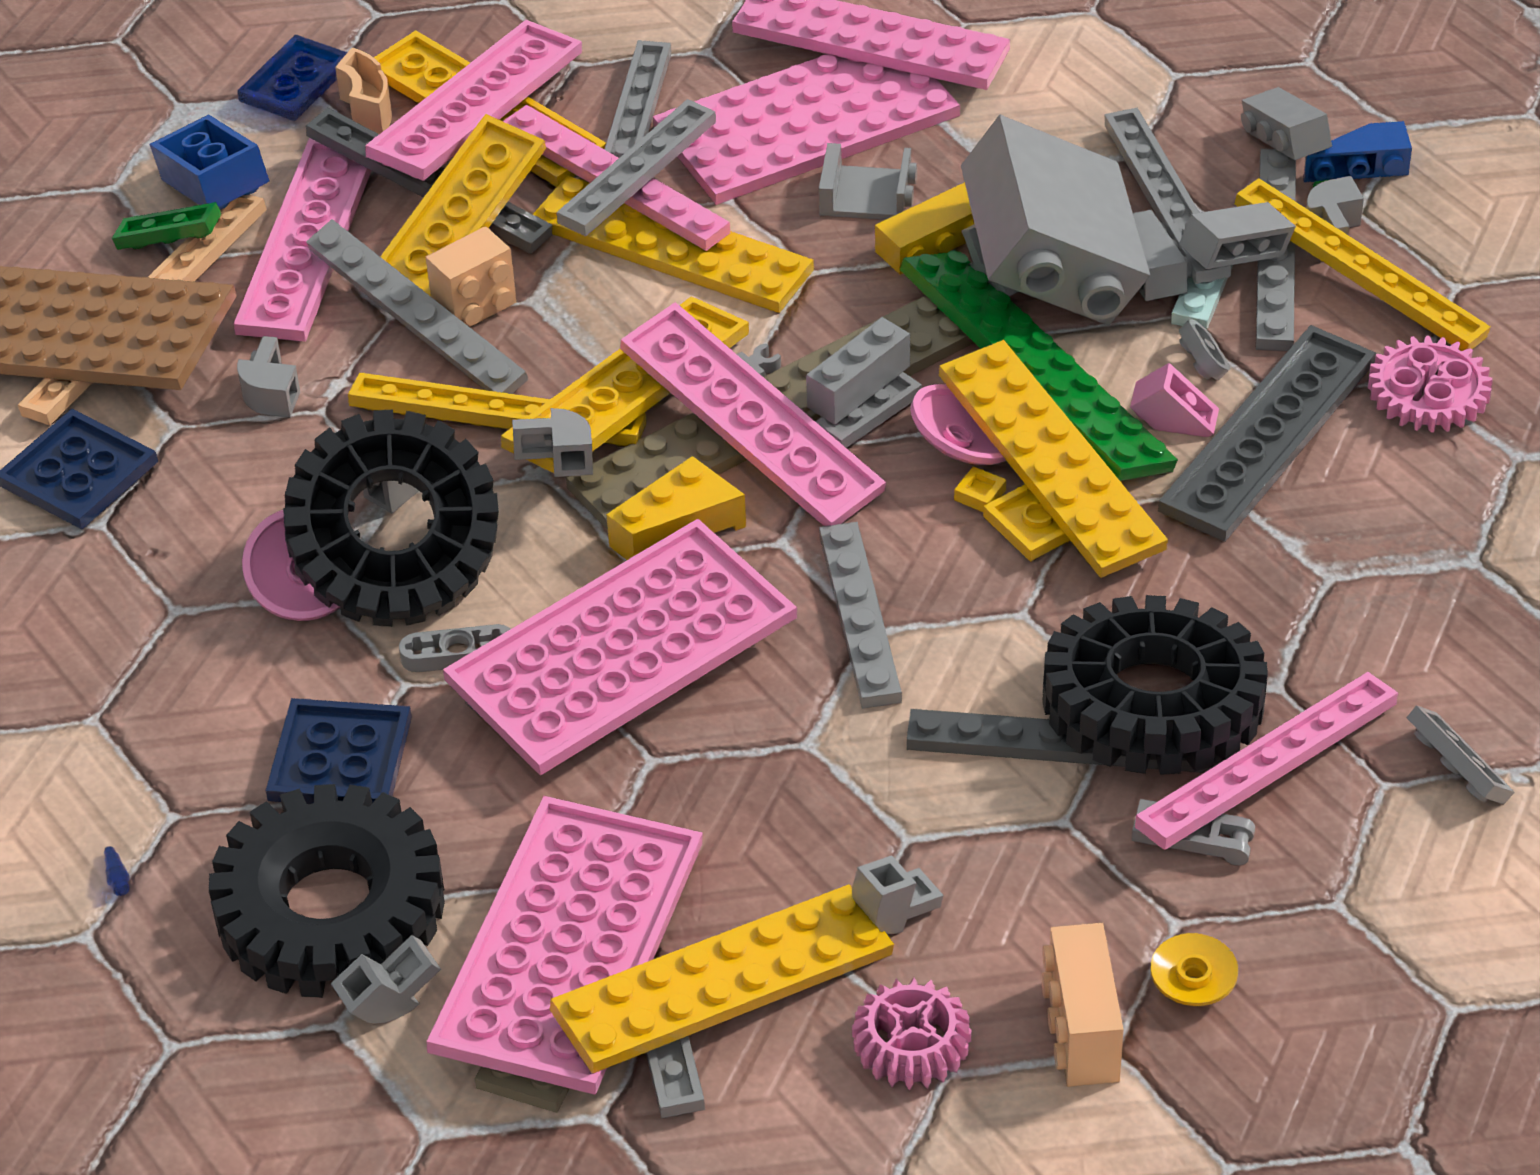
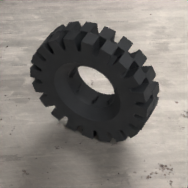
[283,409,499,627]
[1042,595,1268,775]
[209,784,445,998]

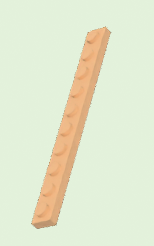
[18,195,267,425]

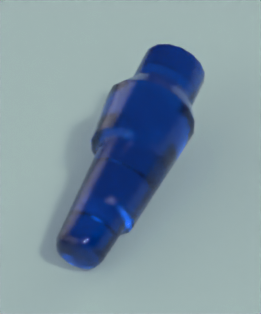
[104,846,130,896]

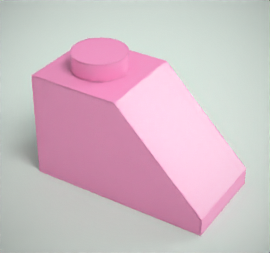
[1130,363,1219,437]

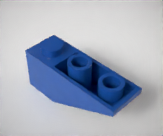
[1303,121,1412,182]

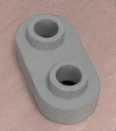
[1179,319,1230,380]

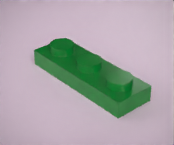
[112,202,222,250]

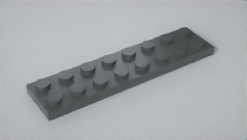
[1158,325,1376,542]

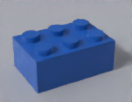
[149,114,270,210]

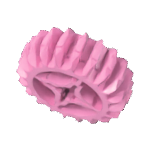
[852,977,971,1090]

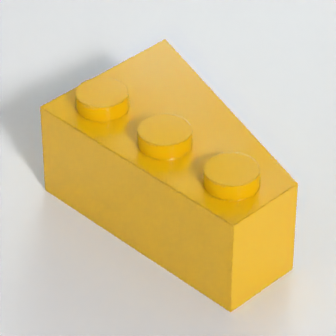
[606,456,746,560]

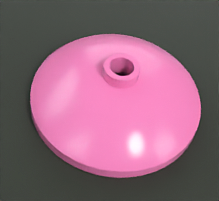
[910,384,1006,465]
[242,510,340,621]

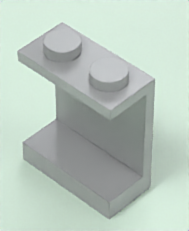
[819,143,917,220]

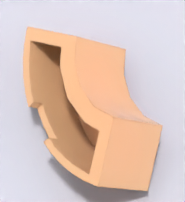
[335,48,392,134]

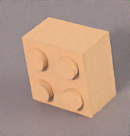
[426,226,517,327]

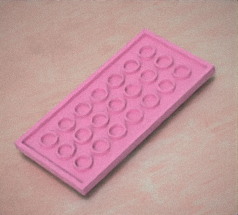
[653,54,960,205]
[443,519,797,776]
[426,796,703,1095]

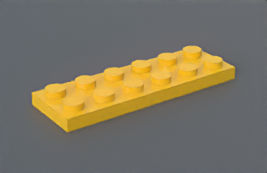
[380,114,546,296]

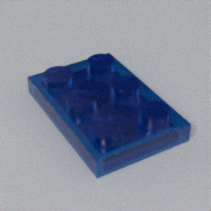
[237,34,348,121]

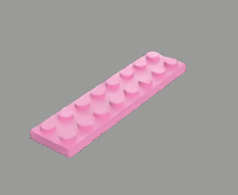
[732,0,1010,90]
[366,20,582,181]
[234,138,372,342]
[620,302,886,526]

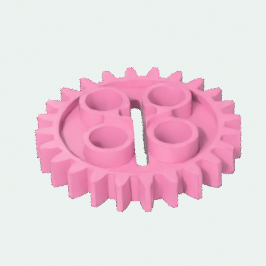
[1368,336,1492,432]

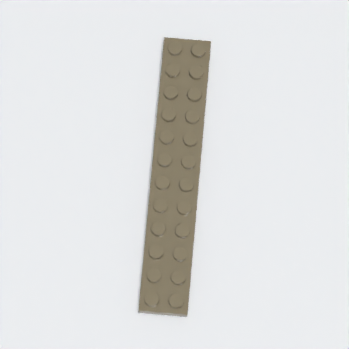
[566,295,974,530]

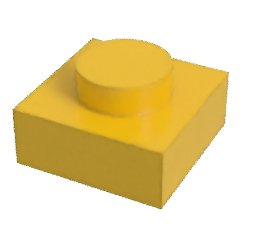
[954,466,1007,512]

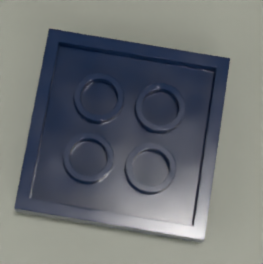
[0,409,158,530]
[266,698,412,804]

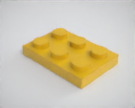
[983,484,1070,562]

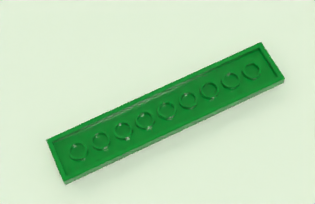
[900,251,1178,481]

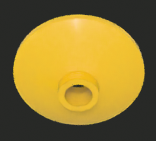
[1150,933,1238,1006]

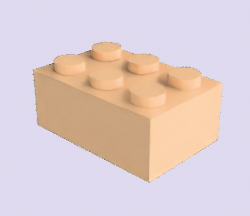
[1041,923,1124,1087]

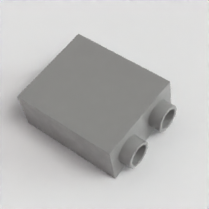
[961,114,1151,325]

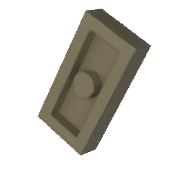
[475,1066,570,1113]

